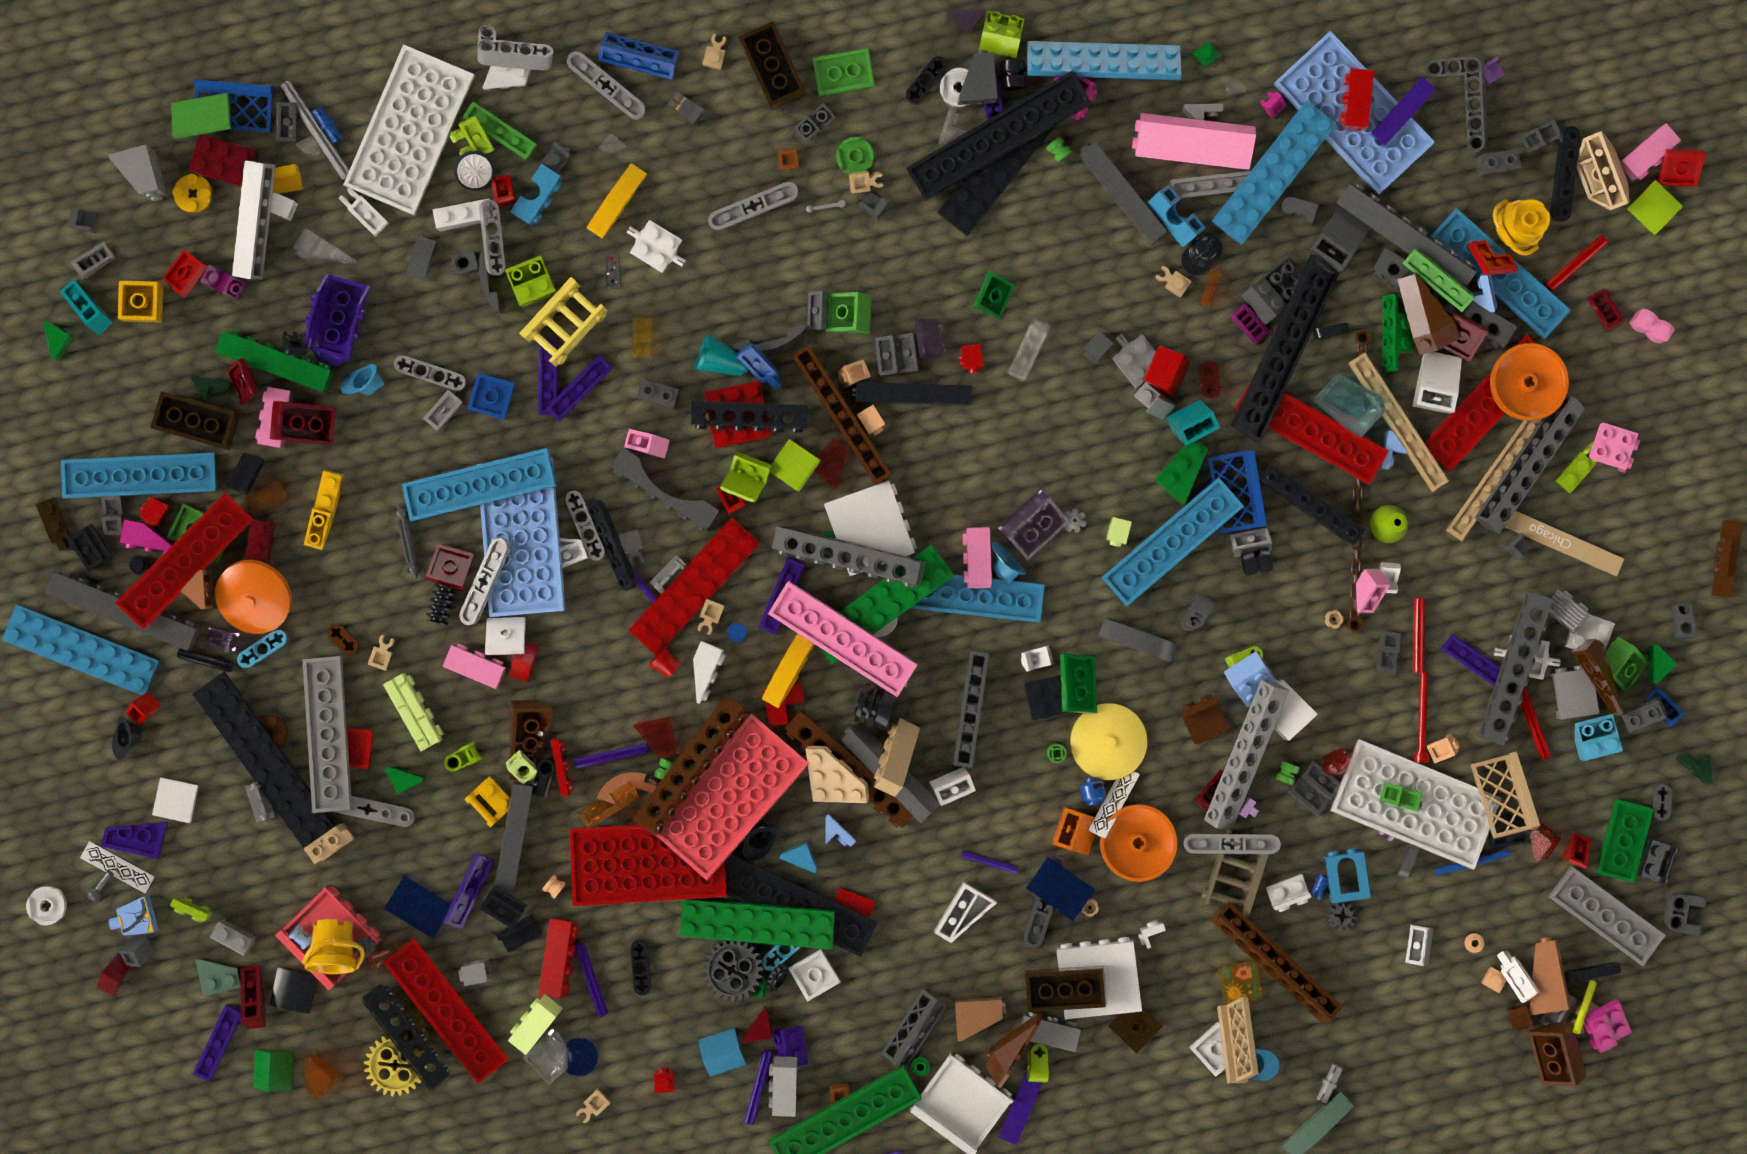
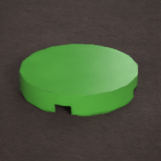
[836,137,874,174]

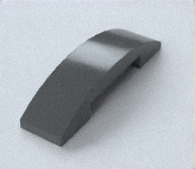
[479,242,501,313]
[730,324,806,353]
[1098,618,1177,662]

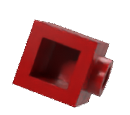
[958,344,984,374]
[139,497,172,528]
[125,692,161,726]
[654,1067,676,1093]

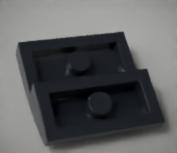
[270,967,317,1014]

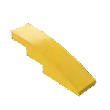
[587,163,647,239]
[762,634,815,708]

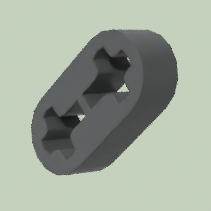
[1651,784,1672,821]
[1396,843,1420,879]

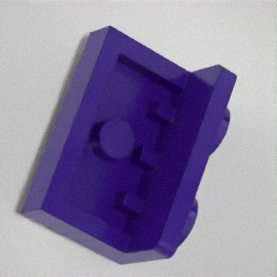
[773,1025,808,1066]

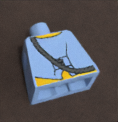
[109,895,159,935]

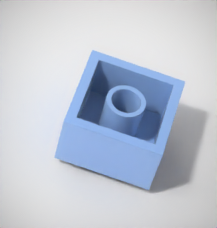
[1224,652,1278,707]

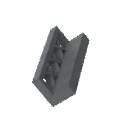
[881,989,948,1069]

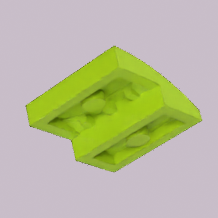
[1627,180,1683,235]
[770,439,821,492]

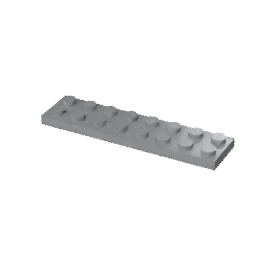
[302,656,352,813]

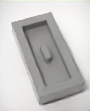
[423,390,463,431]

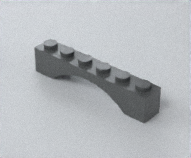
[610,448,720,531]

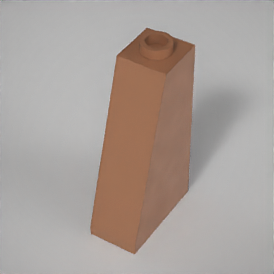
[1529,936,1571,1015]

